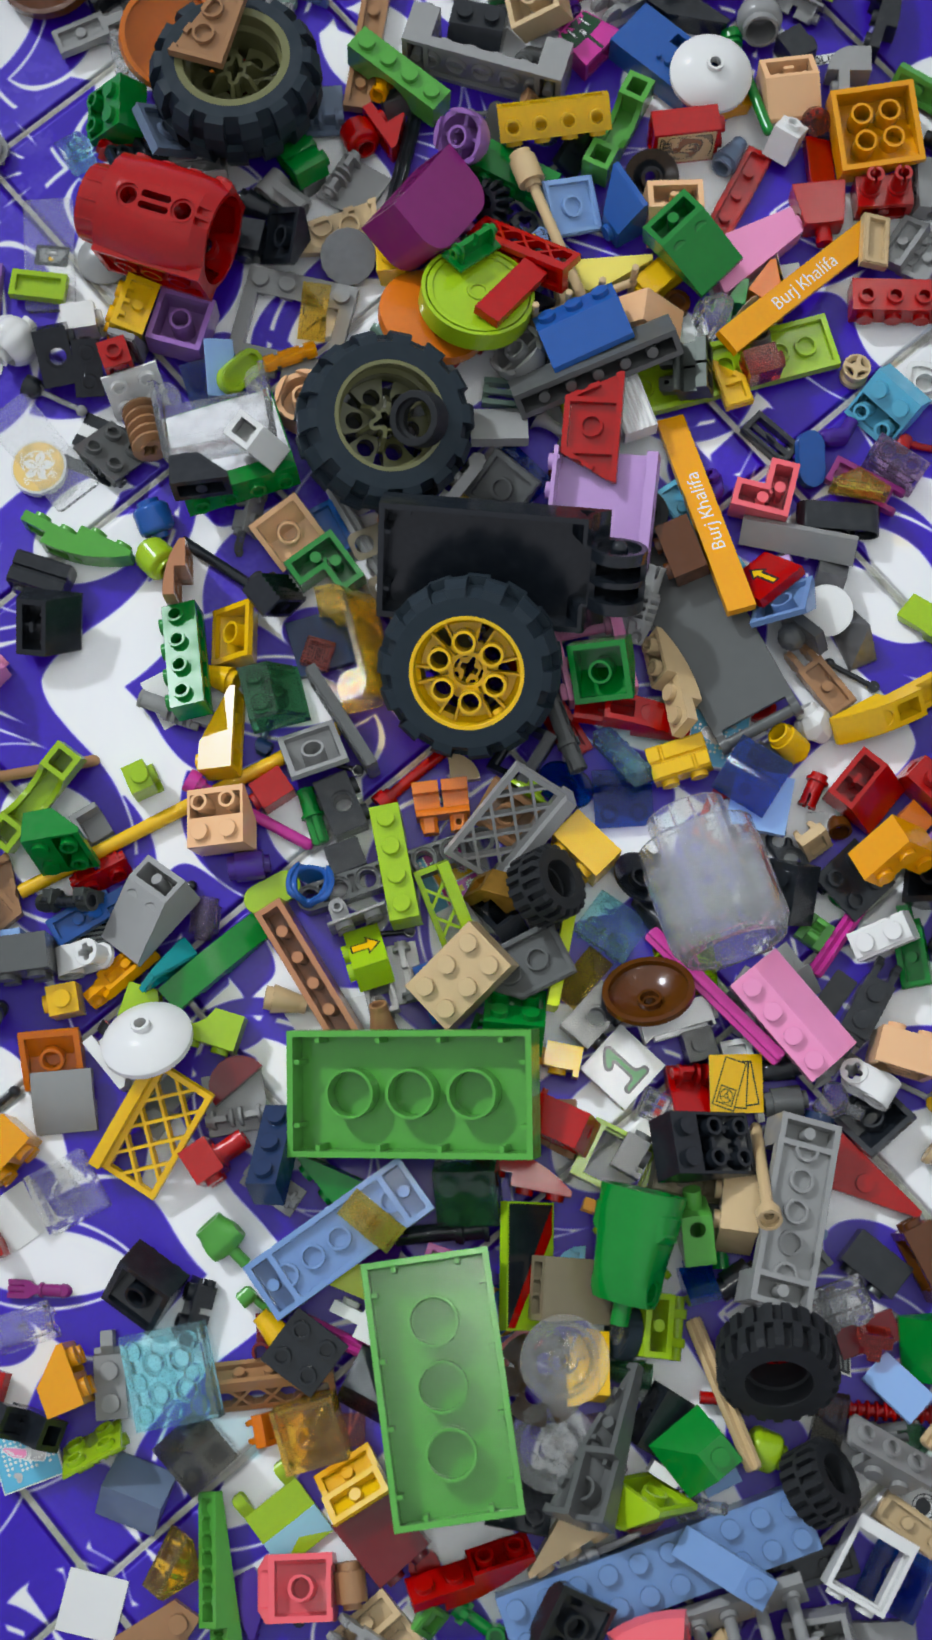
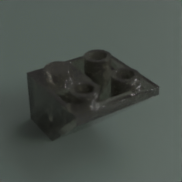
[152,1405,241,1499]

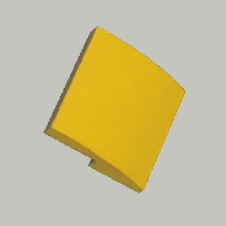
[313,1442,389,1528]

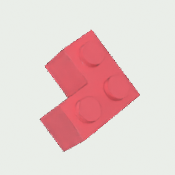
[727,457,801,522]

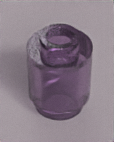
[188,896,222,941]

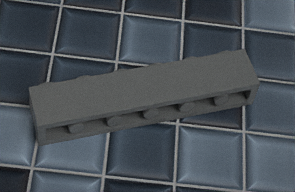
[507,314,684,420]

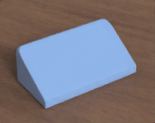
[203,338,237,399]
[861,1351,932,1425]

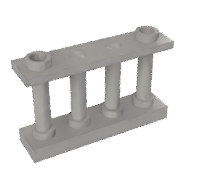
[677,1571,820,1640]

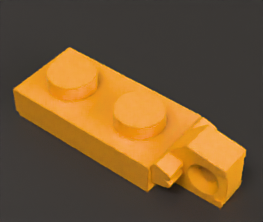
[82,950,161,1010]

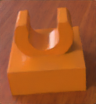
[245,1409,285,1449]

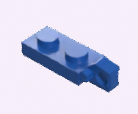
[45,886,123,946]

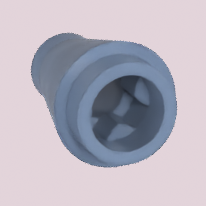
[711,136,748,177]

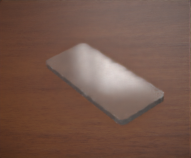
[23,197,76,314]
[0,393,99,512]

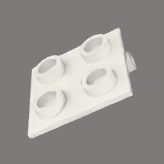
[101,360,171,421]

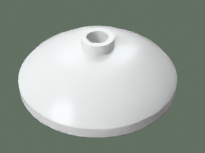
[669,34,752,114]
[101,1002,194,1079]

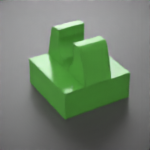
[793,913,836,954]

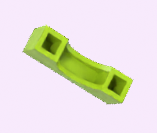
[0,740,87,854]
[369,802,423,931]
[117,981,248,1057]

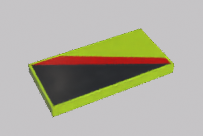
[499,1201,554,1331]

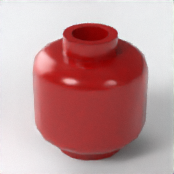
[339,115,379,159]

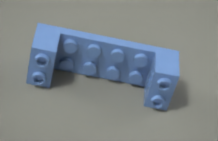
[242,1159,435,1321]

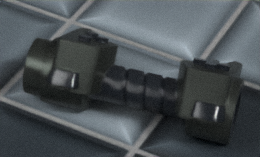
[35,886,105,913]

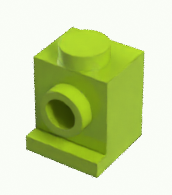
[120,759,165,802]

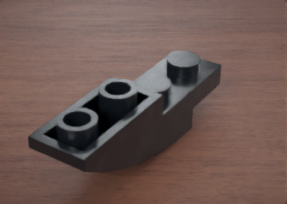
[863,0,902,64]

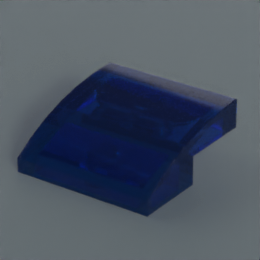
[711,734,795,818]

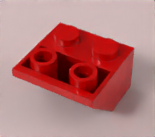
[822,746,905,835]

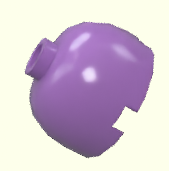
[433,107,491,166]

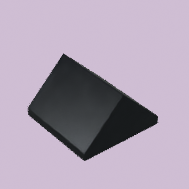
[336,1344,380,1424]

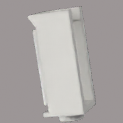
[637,996,719,1046]

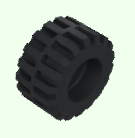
[506,843,586,929]
[779,1436,862,1530]

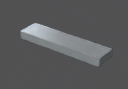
[739,514,859,567]

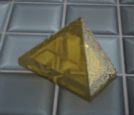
[297,281,331,342]
[828,466,891,503]
[561,945,613,1010]
[142,1525,199,1601]

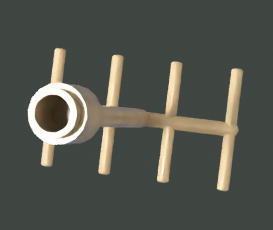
[509,147,639,330]

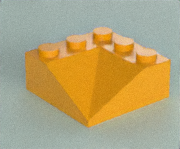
[825,79,926,183]

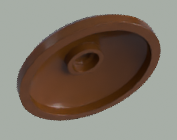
[602,957,695,1027]

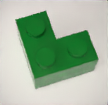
[283,529,367,599]

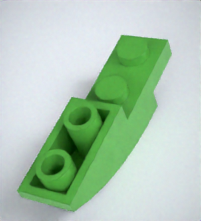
[20,509,136,567]

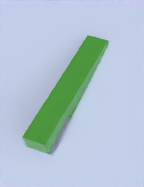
[198,1491,242,1640]

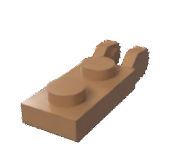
[783,644,857,717]

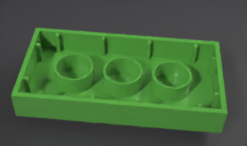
[286,1028,541,1160]
[360,1246,526,1534]

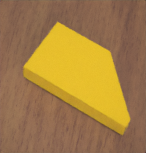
[712,360,754,412]

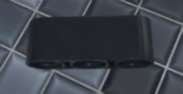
[796,500,880,540]

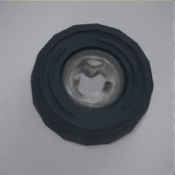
[604,1307,643,1361]

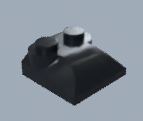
[530,1580,617,1640]

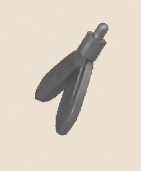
[577,1531,641,1563]

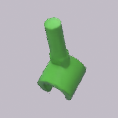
[236,1286,271,1312]

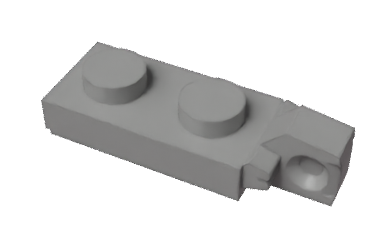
[51,9,123,60]
[93,1329,130,1421]

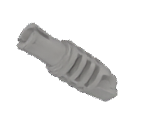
[626,563,667,646]
[136,689,213,731]

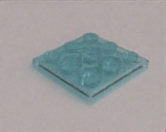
[118,1319,225,1433]

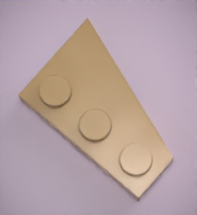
[300,196,377,258]

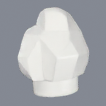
[794,701,832,744]

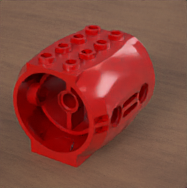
[74,152,245,302]

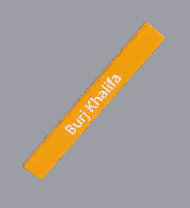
[715,220,861,356]
[657,414,756,617]

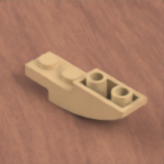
[642,626,702,739]

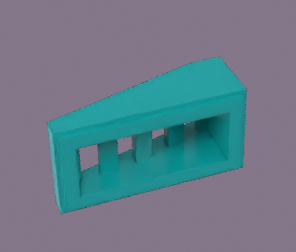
[139,937,198,993]

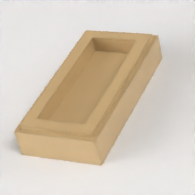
[858,212,891,272]

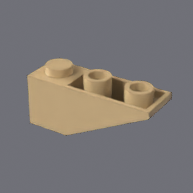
[527,1518,610,1579]

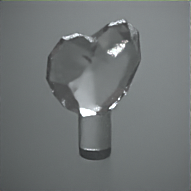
[812,1080,865,1121]

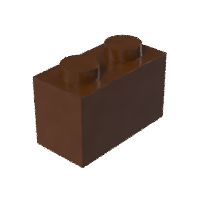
[652,513,711,587]

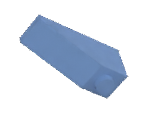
[671,1524,778,1612]

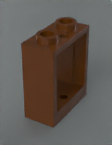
[891,1216,932,1303]

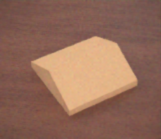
[248,492,325,573]

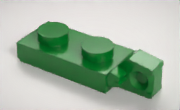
[895,904,932,990]

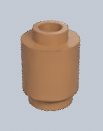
[333,1560,368,1611]

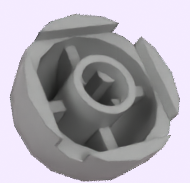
[490,325,547,380]

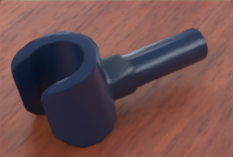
[255,716,274,758]

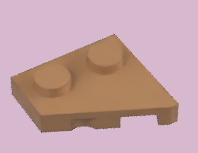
[114,1598,199,1640]

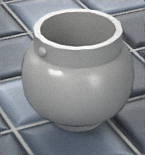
[736,0,783,47]

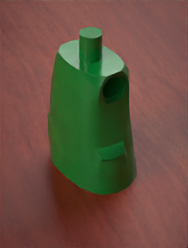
[591,1180,688,1327]

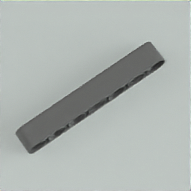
[297,826,495,916]

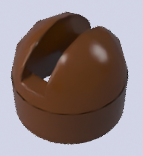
[827,814,852,840]

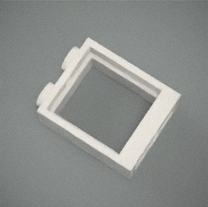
[820,1510,920,1619]

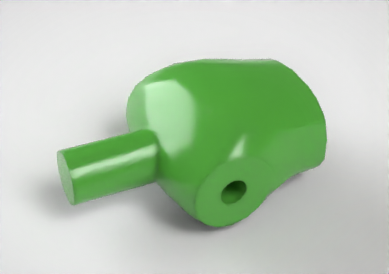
[196,1212,251,1268]

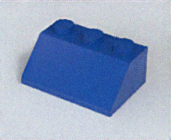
[532,283,635,373]

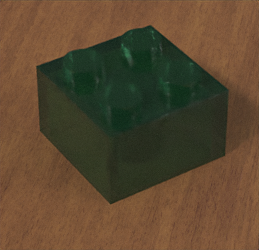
[432,1159,503,1227]

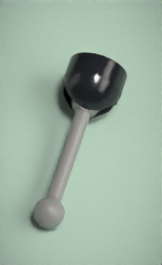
[20,374,87,416]

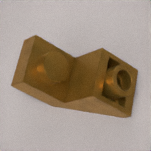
[463,869,515,913]

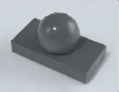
[777,614,828,655]

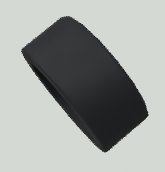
[390,390,449,448]

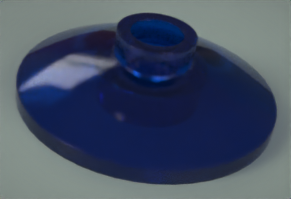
[538,761,594,809]

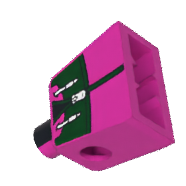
[556,11,619,81]

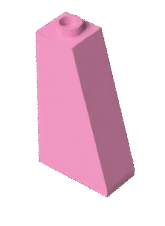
[712,207,803,304]

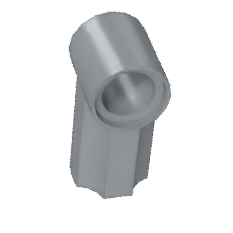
[254,167,312,215]

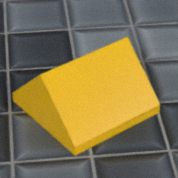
[211,598,258,668]

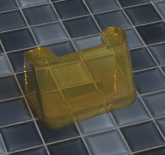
[314,584,386,714]

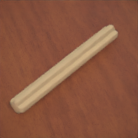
[686,1317,761,1473]

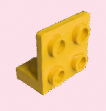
[103,272,161,339]

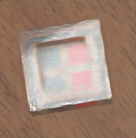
[634,1085,673,1120]

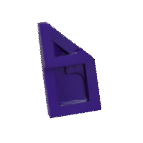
[234,1567,263,1640]

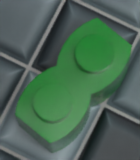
[276,135,330,190]

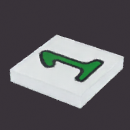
[580,1024,666,1111]

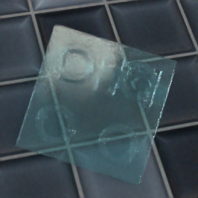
[573,889,648,964]

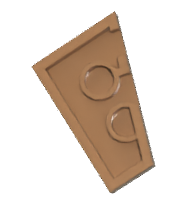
[167,0,247,70]

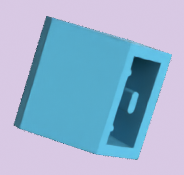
[844,364,932,450]

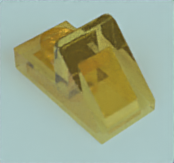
[337,1188,407,1254]

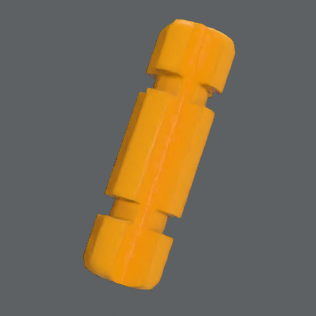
[262,341,318,372]

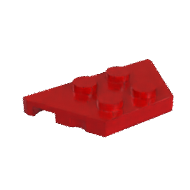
[560,371,626,484]

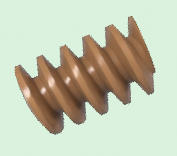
[122,397,169,462]

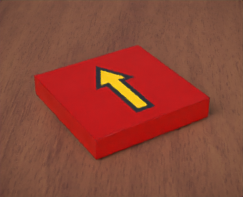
[743,551,805,608]

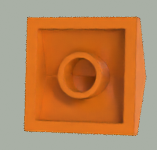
[17,1027,86,1092]

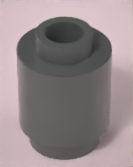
[763,1085,809,1117]

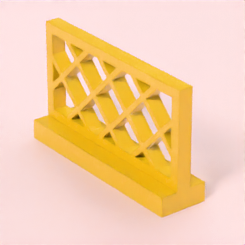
[88,1068,216,1200]

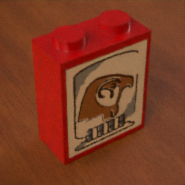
[646,104,725,164]

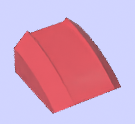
[258,1552,339,1624]
[607,1609,692,1640]

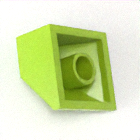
[615,1472,698,1531]

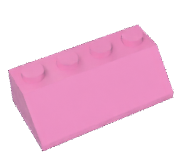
[729,948,857,1082]

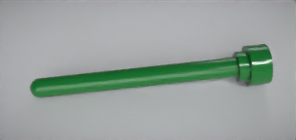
[720,26,773,136]

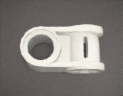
[55,938,115,981]
[840,1058,902,1111]

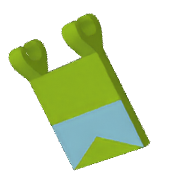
[232,1459,333,1554]

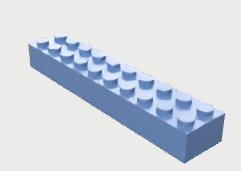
[495,1485,823,1640]

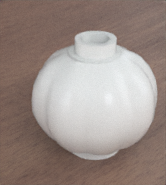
[0,314,37,367]

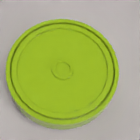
[418,250,535,351]

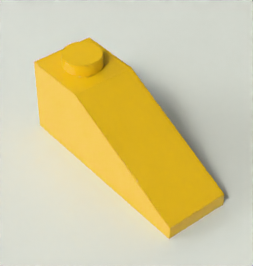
[195,685,246,781]

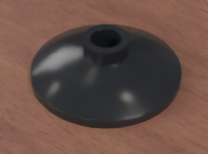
[625,148,679,195]
[614,852,669,903]

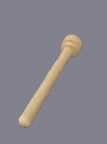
[750,1122,783,1231]

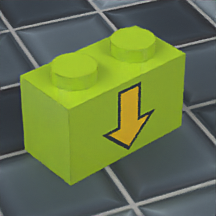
[341,923,395,992]

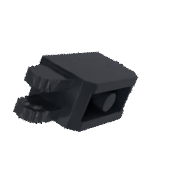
[839,955,902,1059]

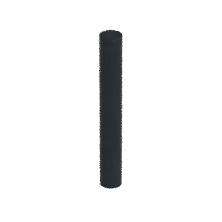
[184,536,249,587]

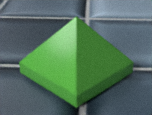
[411,1606,450,1640]

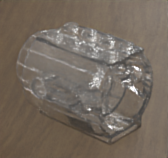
[638,792,790,971]

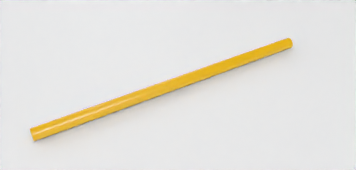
[17,722,341,899]

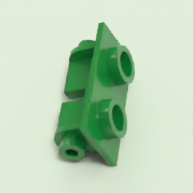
[441,223,502,273]

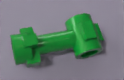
[450,1601,508,1640]

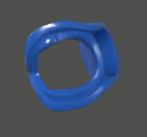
[286,861,335,908]

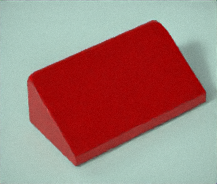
[803,136,835,183]

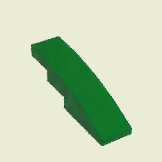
[158,913,268,1010]

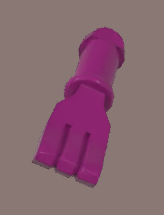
[7,1279,73,1299]

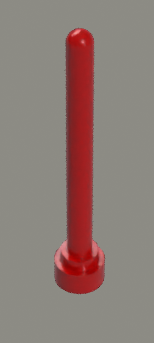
[371,752,446,805]

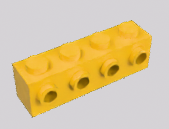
[496,90,612,147]

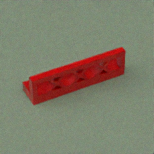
[467,216,581,294]

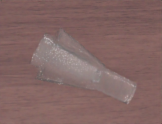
[675,1490,729,1523]

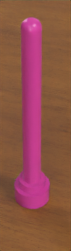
[182,769,314,850]

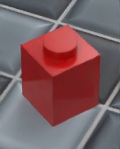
[248,765,297,815]

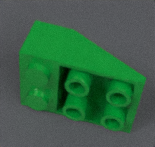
[642,189,743,298]

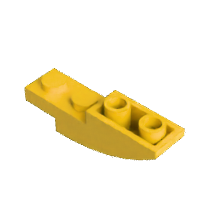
[829,671,932,745]

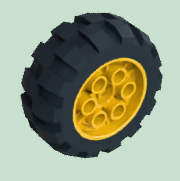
[377,572,563,760]

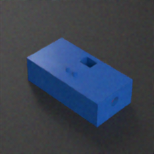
[608,3,719,109]

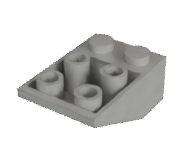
[101,854,201,967]

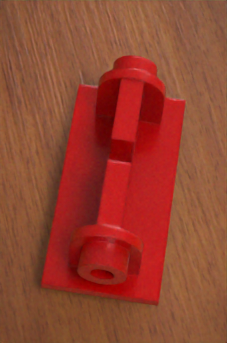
[69,850,133,891]

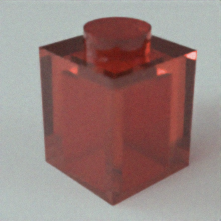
[738,341,786,387]

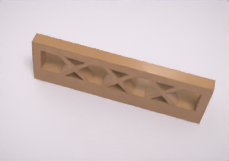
[206,1358,337,1414]

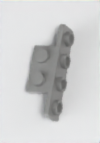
[847,1414,932,1496]

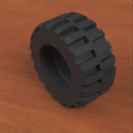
[715,1302,841,1423]

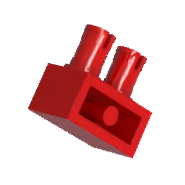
[850,165,914,221]
[177,1129,252,1189]

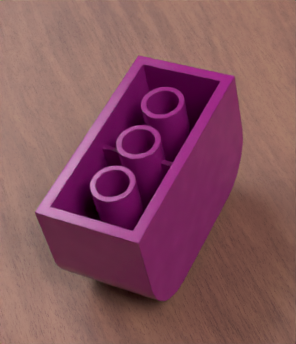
[361,144,484,271]

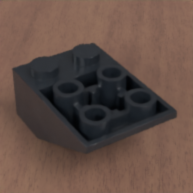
[649,1111,756,1183]

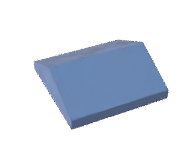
[749,576,816,628]

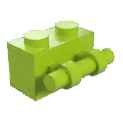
[635,1293,687,1361]

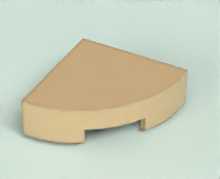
[448,754,480,782]

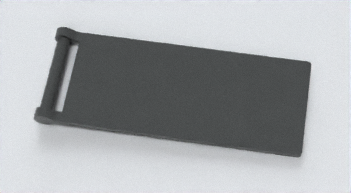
[650,525,804,756]

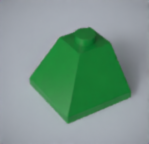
[648,1404,743,1499]

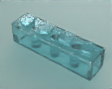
[593,727,652,788]

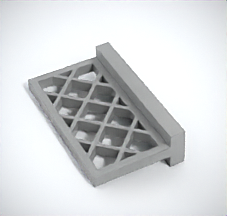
[444,760,577,875]

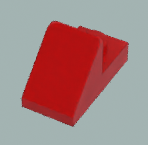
[362,101,406,163]

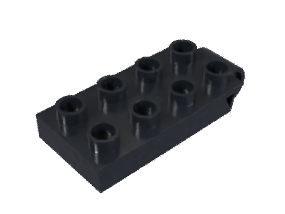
[376,492,648,634]

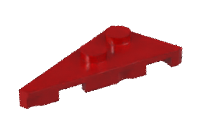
[832,1132,922,1218]

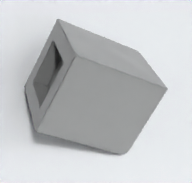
[68,802,115,847]

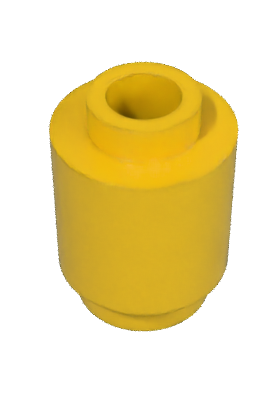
[768,722,810,764]

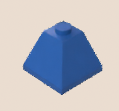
[600,161,649,249]

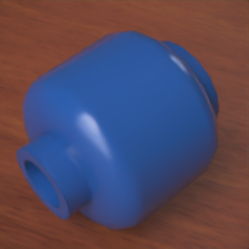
[133,497,175,539]

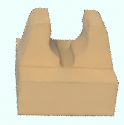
[793,821,833,863]

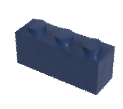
[245,1105,296,1205]

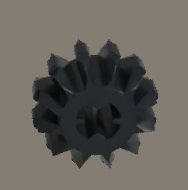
[475,178,515,223]

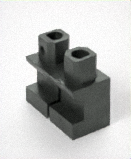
[659,335,714,401]

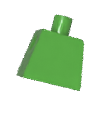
[677,1185,717,1268]

